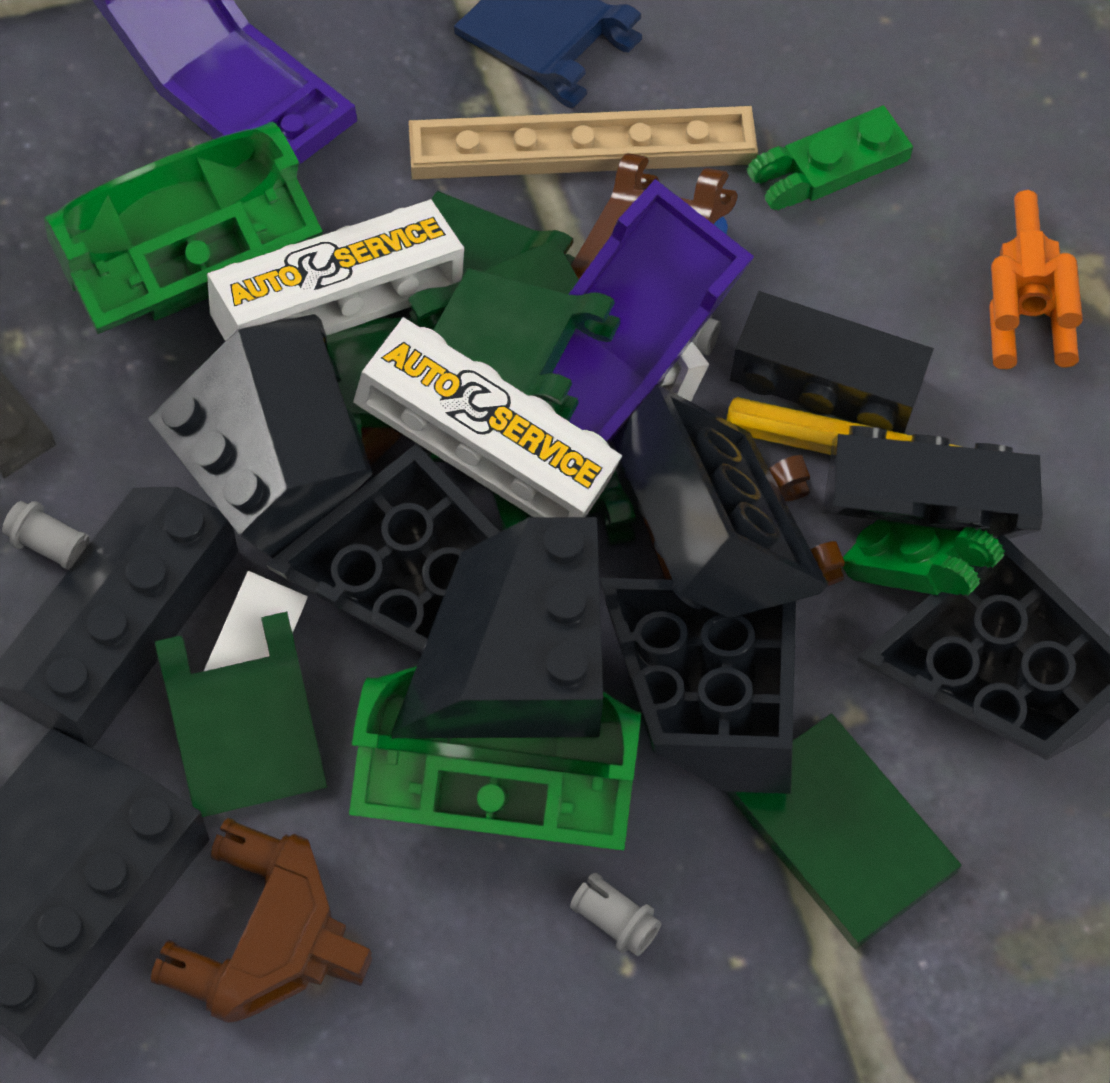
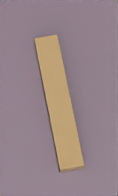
[409,106,758,180]

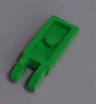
[747,105,914,211]
[843,519,1005,596]

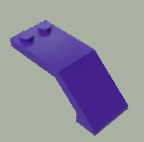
[92,0,358,165]
[530,179,754,517]

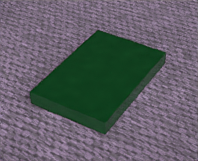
[727,713,962,950]

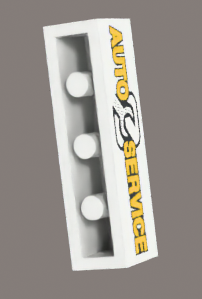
[207,199,464,341]
[353,317,622,517]

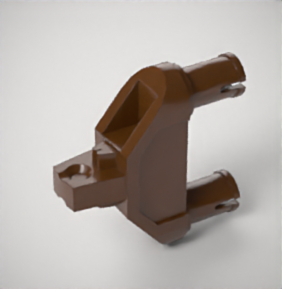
[151,818,373,1023]

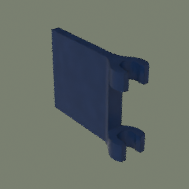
[454,0,642,108]

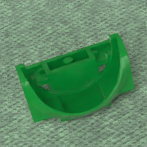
[44,122,323,335]
[349,666,641,851]

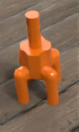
[989,190,1083,369]

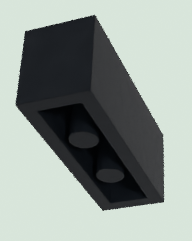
[730,291,934,434]

